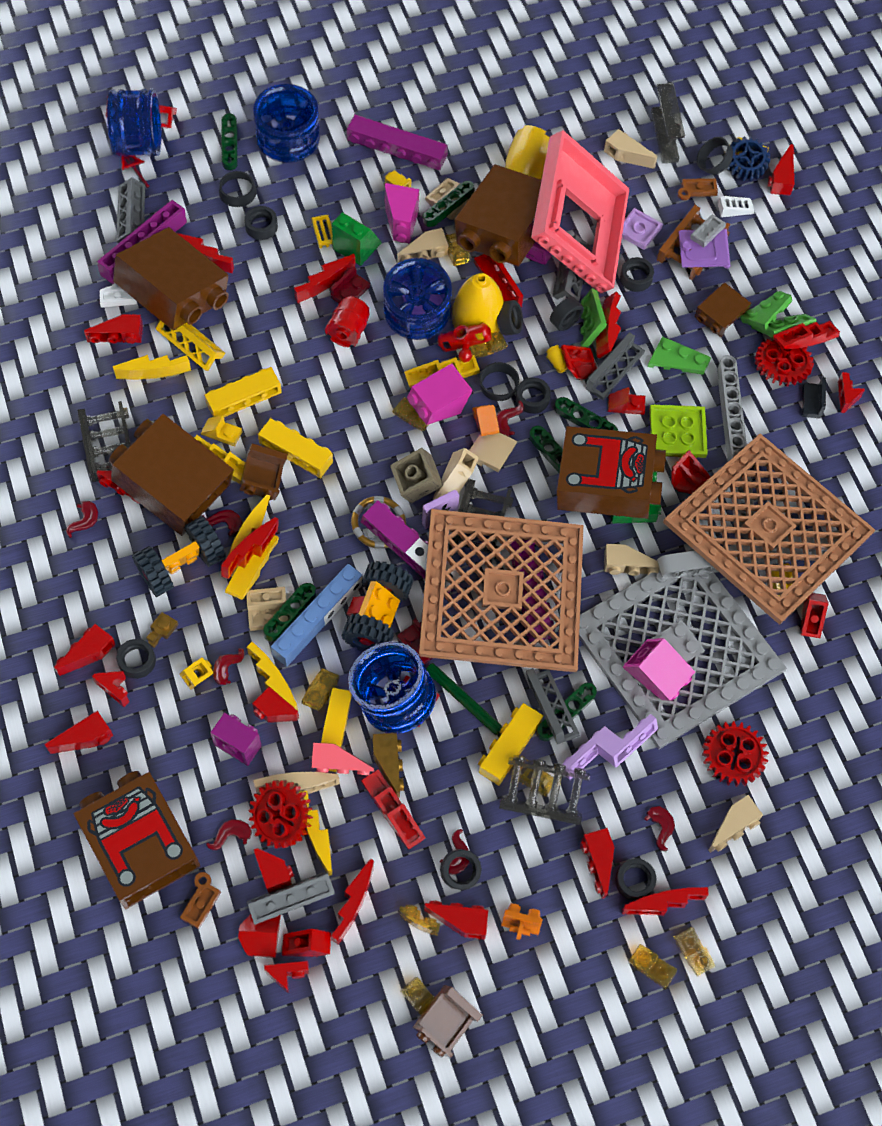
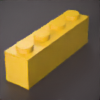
[204,367,282,417]
[258,418,333,479]
[478,703,543,786]

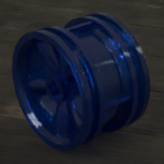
[253,84,320,163]
[107,89,162,157]
[383,258,452,340]
[348,642,437,734]

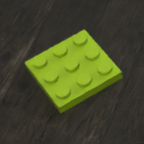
[650,405,708,458]

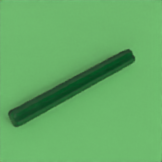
[426,663,502,735]

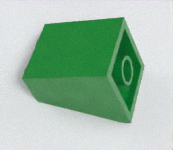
[332,212,381,266]

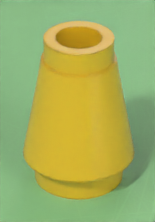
[546,345,568,373]

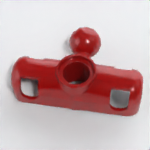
[438,323,491,363]

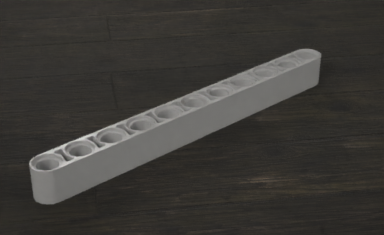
[717,355,755,539]
[657,530,846,580]

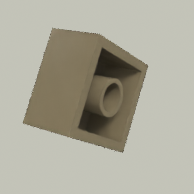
[390,448,443,503]

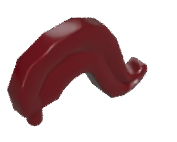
[496,401,524,437]
[66,501,99,538]
[202,509,243,536]
[213,648,244,685]
[644,806,675,852]
[206,819,252,851]
[440,829,470,875]

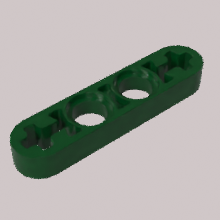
[221,113,238,171]
[422,181,475,227]
[554,397,618,431]
[529,426,563,473]
[263,583,316,642]
[537,683,597,741]

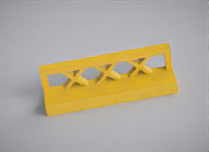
[156,320,225,371]

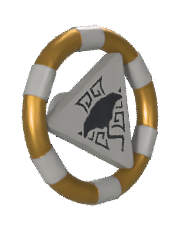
[351,496,406,549]

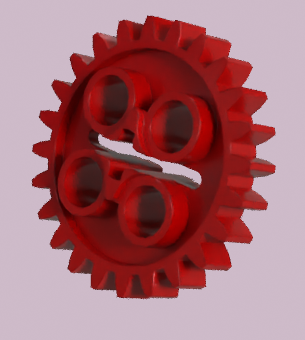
[755,339,814,386]
[702,721,769,787]
[248,780,313,848]

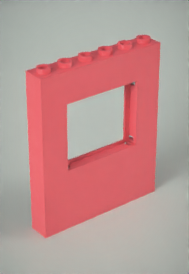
[531,130,629,294]

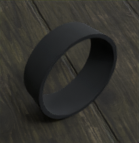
[697,137,733,175]
[219,171,257,207]
[480,362,519,401]

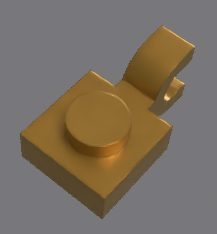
[146,612,178,648]

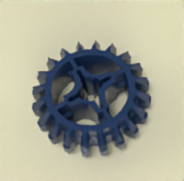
[725,136,770,181]

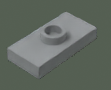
[690,214,726,247]

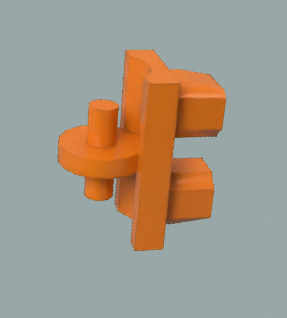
[501,903,543,940]

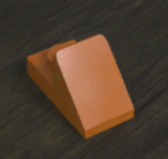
[472,405,499,436]

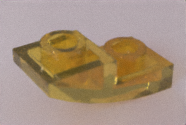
[469,332,508,358]
[392,397,428,431]
[301,668,339,711]
[399,905,440,936]
[673,927,716,976]
[629,944,677,989]
[400,977,435,1016]

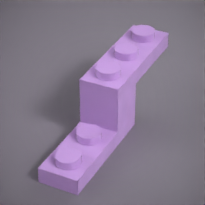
[562,714,658,780]

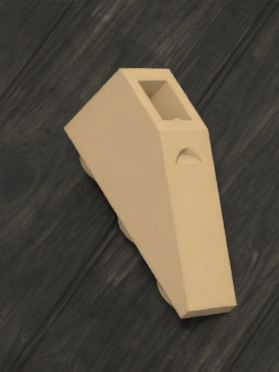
[604,129,658,169]
[397,228,448,266]
[433,448,479,500]
[604,544,659,576]
[709,795,763,853]

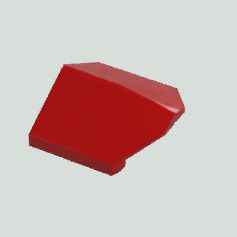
[561,345,597,380]
[671,450,711,494]
[238,914,281,958]

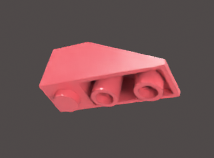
[312,743,374,775]

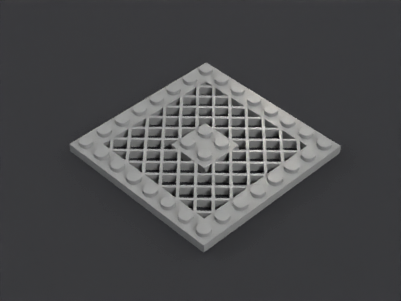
[579,549,787,749]

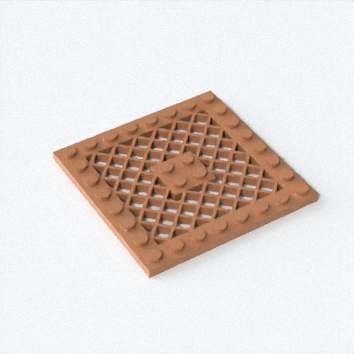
[663,434,875,625]
[419,509,584,672]

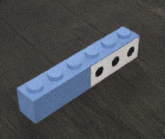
[271,564,363,667]

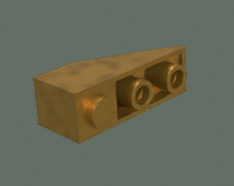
[373,733,404,798]

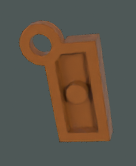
[677,178,718,200]
[180,872,222,929]

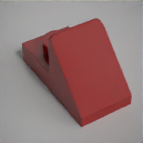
[837,372,865,413]
[608,387,645,415]
[92,671,130,707]
[264,961,309,993]

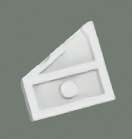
[100,283,137,308]

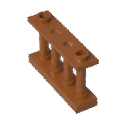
[657,205,730,280]

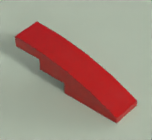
[177,233,234,273]
[294,254,356,303]
[596,291,621,359]
[773,321,840,349]
[221,517,278,579]
[361,769,425,850]
[331,859,374,945]
[622,887,709,916]

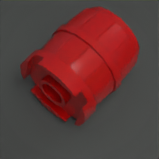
[325,296,370,348]

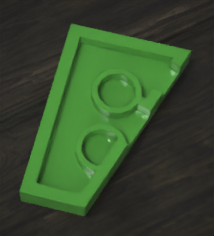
[580,288,607,348]
[741,291,793,331]
[751,314,816,339]
[647,336,711,375]

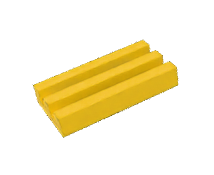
[311,215,333,249]

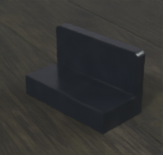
[802,377,826,419]

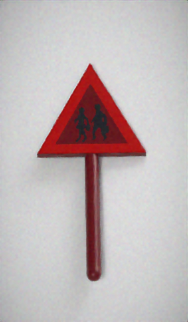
[122,150,149,188]

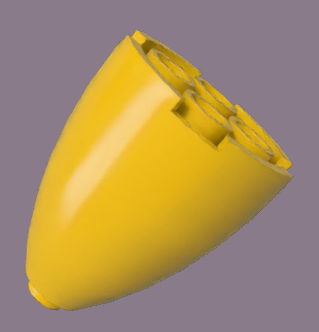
[505,125,550,180]
[452,273,504,340]

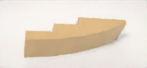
[253,772,340,794]

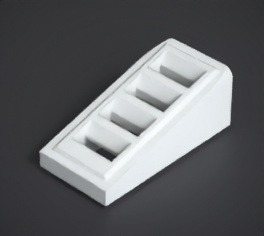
[717,196,755,217]

